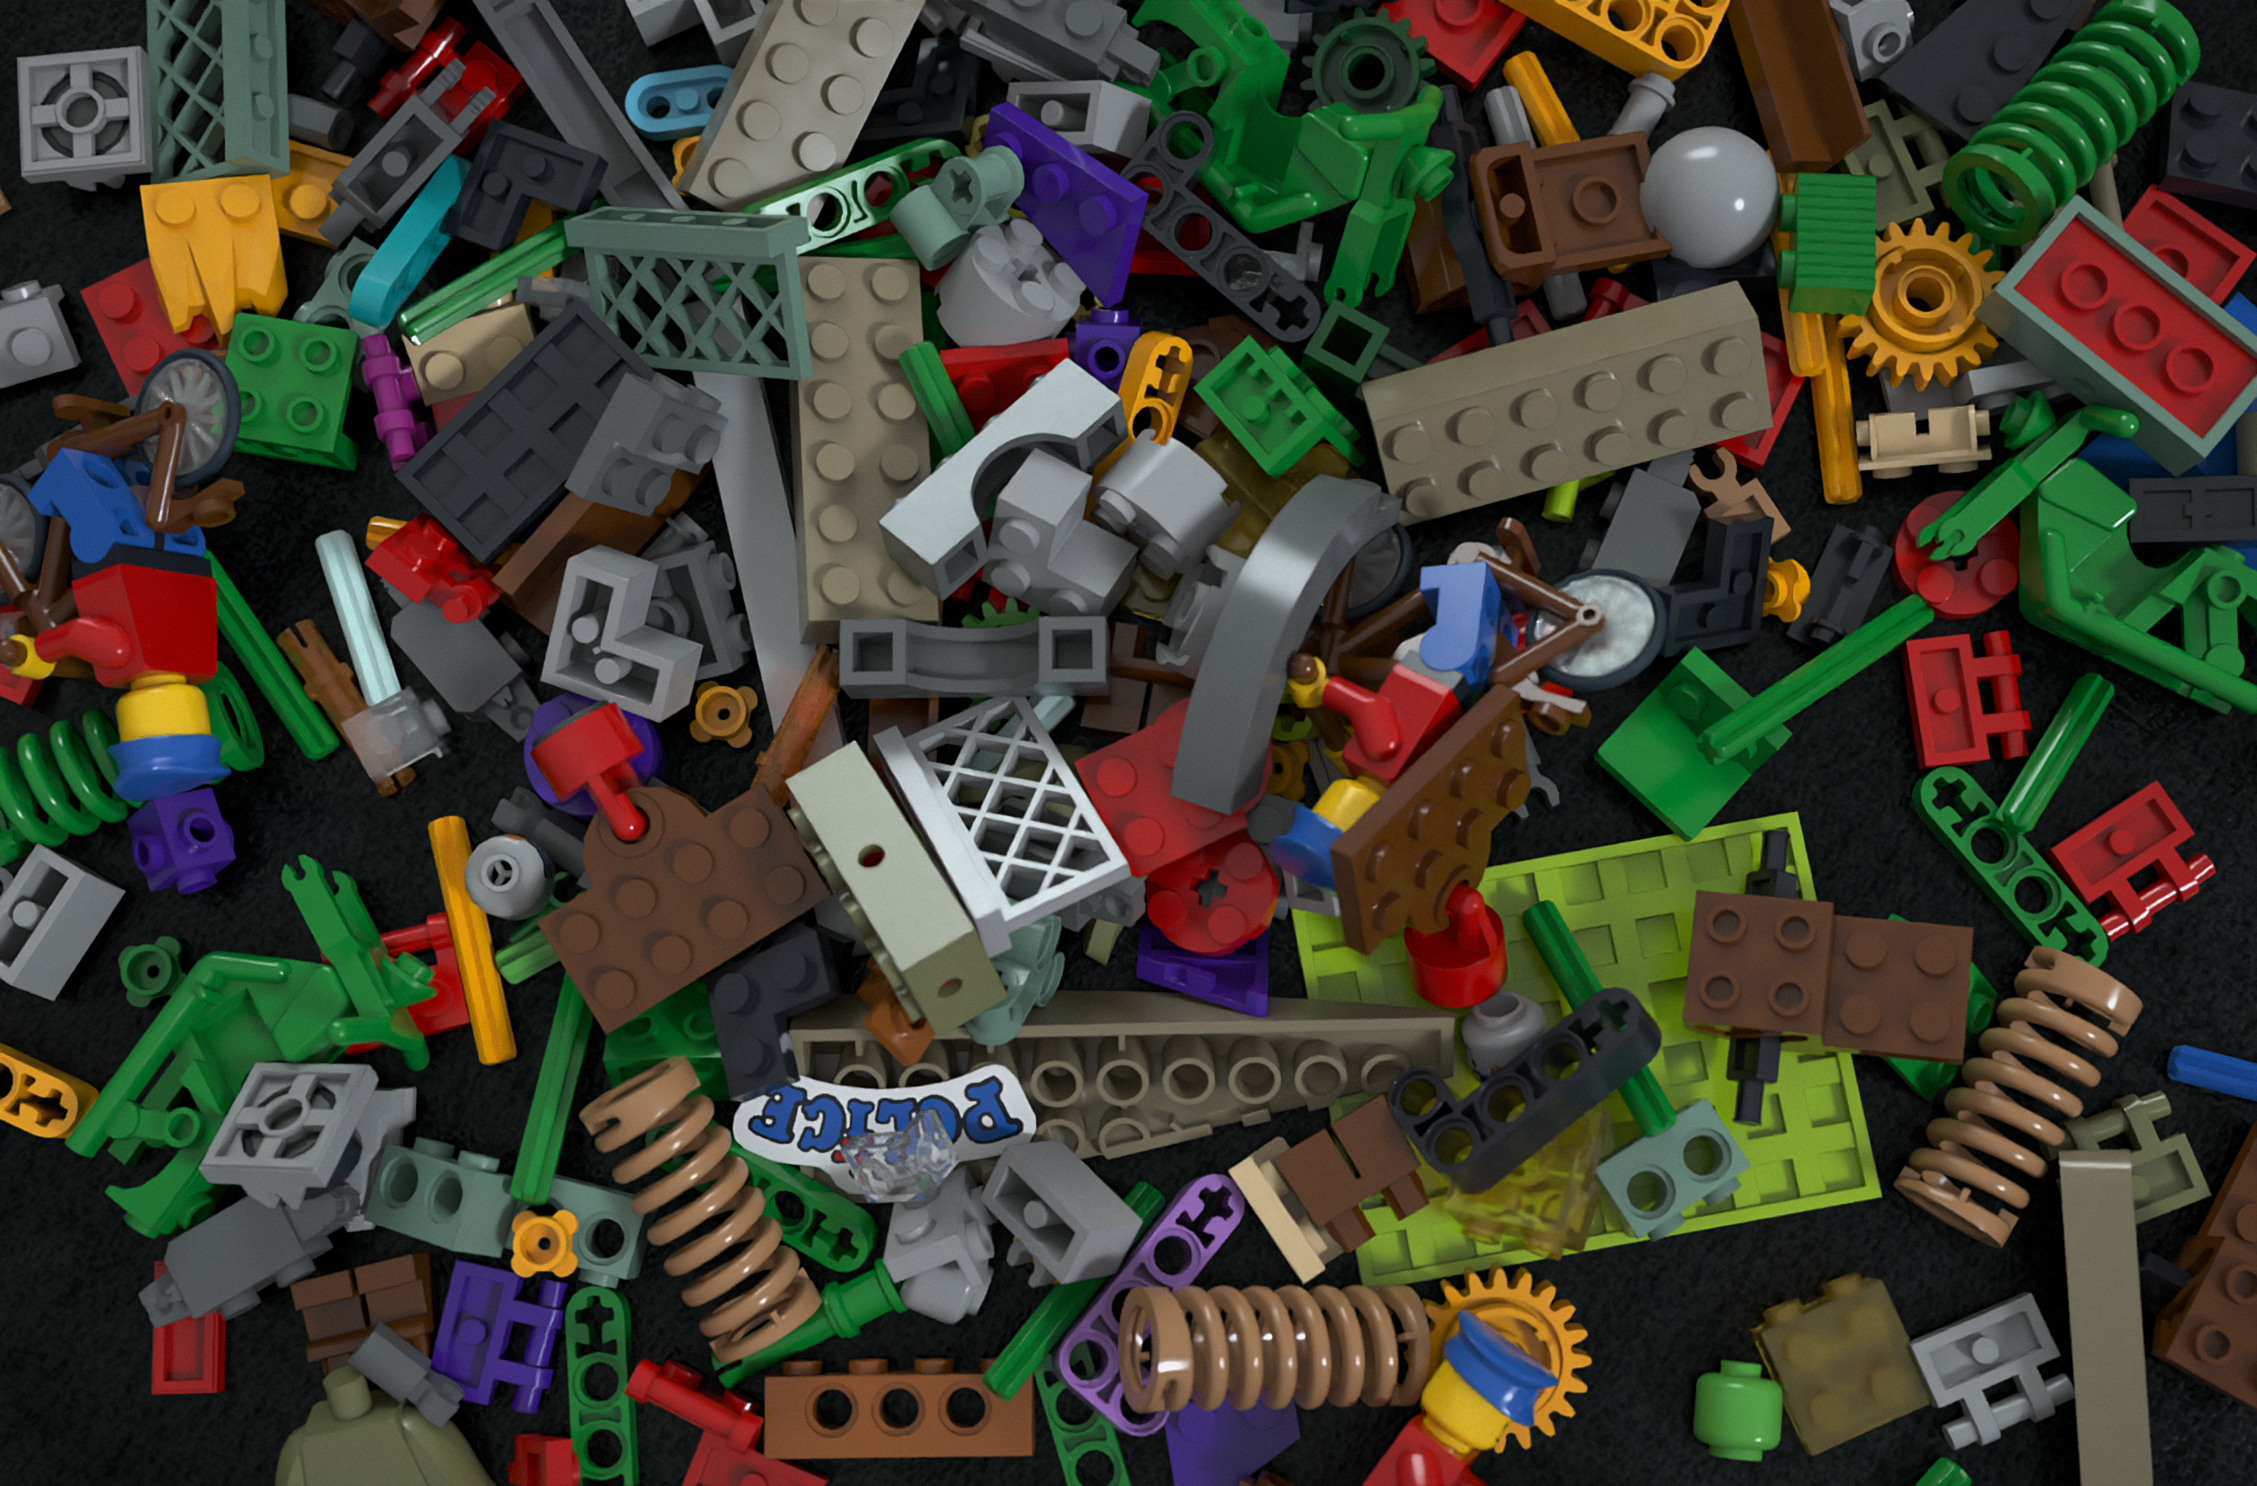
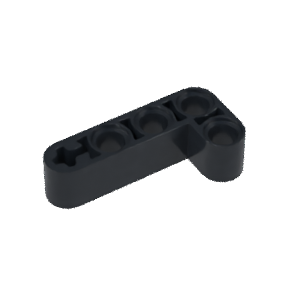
[1120,110,1323,346]
[1388,987,1662,1195]

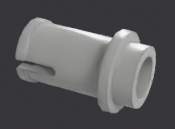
[1607,71,1675,141]

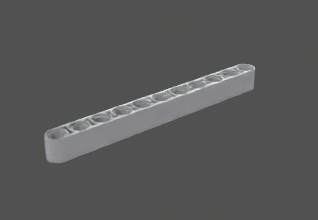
[683,293,870,958]

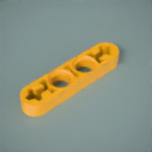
[1083,331,1193,544]

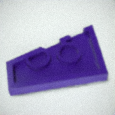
[982,101,1149,308]

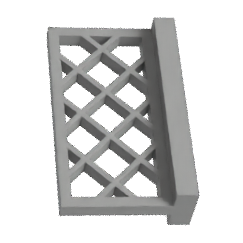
[872,696,1131,958]

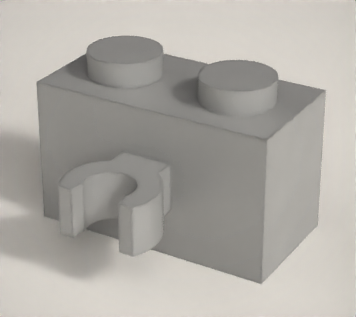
[1007,80,1152,163]
[0,843,126,1001]
[979,1139,1143,1288]

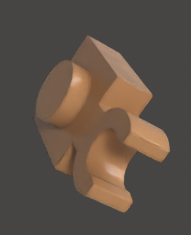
[1685,447,1791,545]

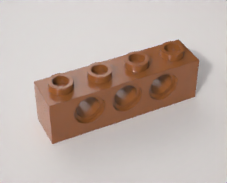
[764,1357,1035,1459]

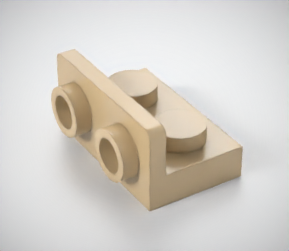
[1227,1137,1344,1284]

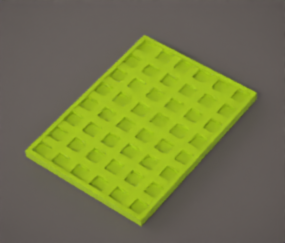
[1290,811,1882,1287]

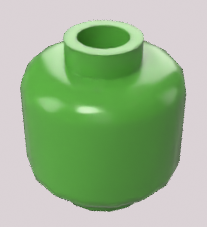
[1693,1360,1783,1461]

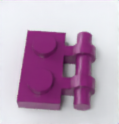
[361,334,434,473]

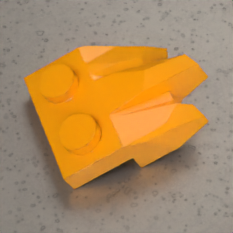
[140,174,288,348]

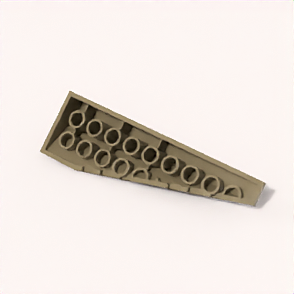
[789,990,1454,1203]

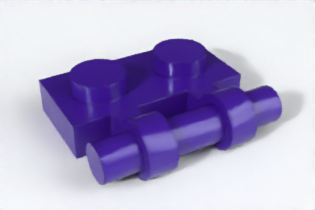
[429,1259,568,1414]

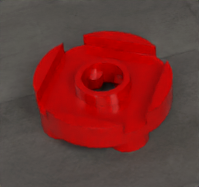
[1890,491,2020,619]
[1146,831,1279,957]

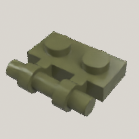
[1837,99,1953,237]
[2037,1090,2211,1225]

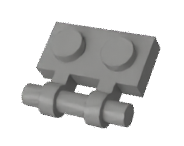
[1904,1292,2075,1450]

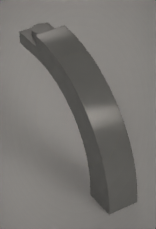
[472,0,725,301]
[1170,474,1402,816]

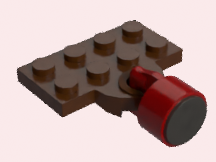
[1329,683,1531,1008]
[529,700,834,1035]

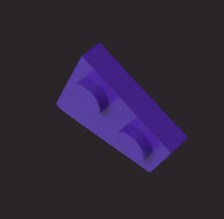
[1136,922,1269,1017]
[1164,1396,1301,1486]

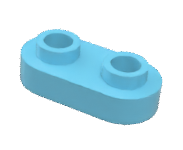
[625,65,734,141]

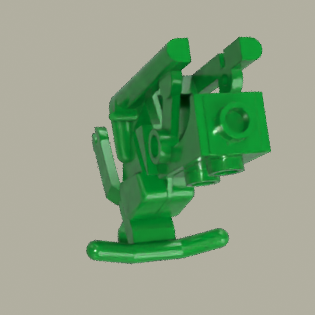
[1112,0,1455,309]
[1915,390,2257,715]
[65,855,439,1239]

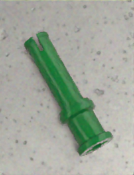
[710,1256,910,1389]

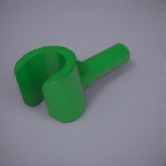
[508,872,586,943]

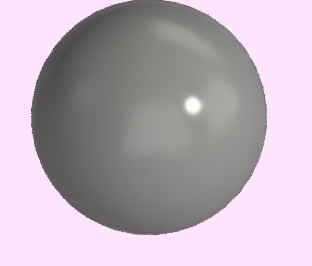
[1640,126,1780,269]

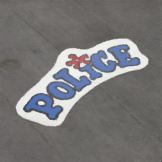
[733,1064,1036,1194]

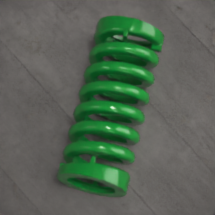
[1942,0,2201,246]
[0,660,264,868]

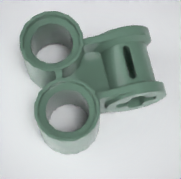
[889,145,1025,271]
[964,897,1065,1046]

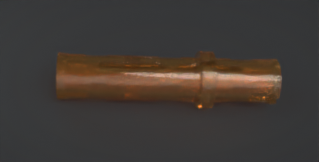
[276,619,416,797]
[748,644,841,810]

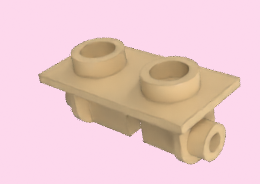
[1856,404,1992,479]

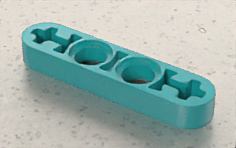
[348,154,473,330]

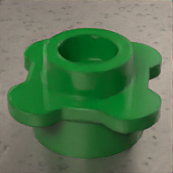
[118,936,187,1008]

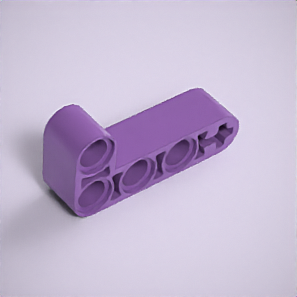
[1051,1174,1245,1436]

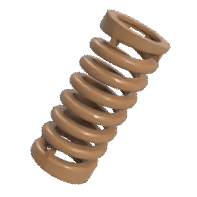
[1893,946,2143,1248]
[579,1055,822,1363]
[1118,1285,1431,1413]

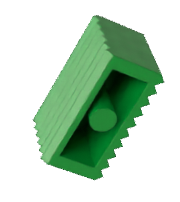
[1777,172,1877,317]

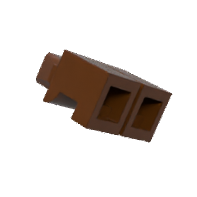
[1080,622,1196,741]
[1272,1094,1429,1253]
[290,1252,441,1385]

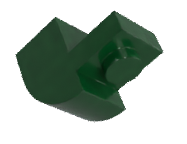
[1300,298,1426,410]

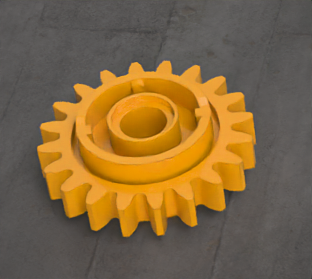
[1833,218,2006,392]
[1404,1263,1591,1453]

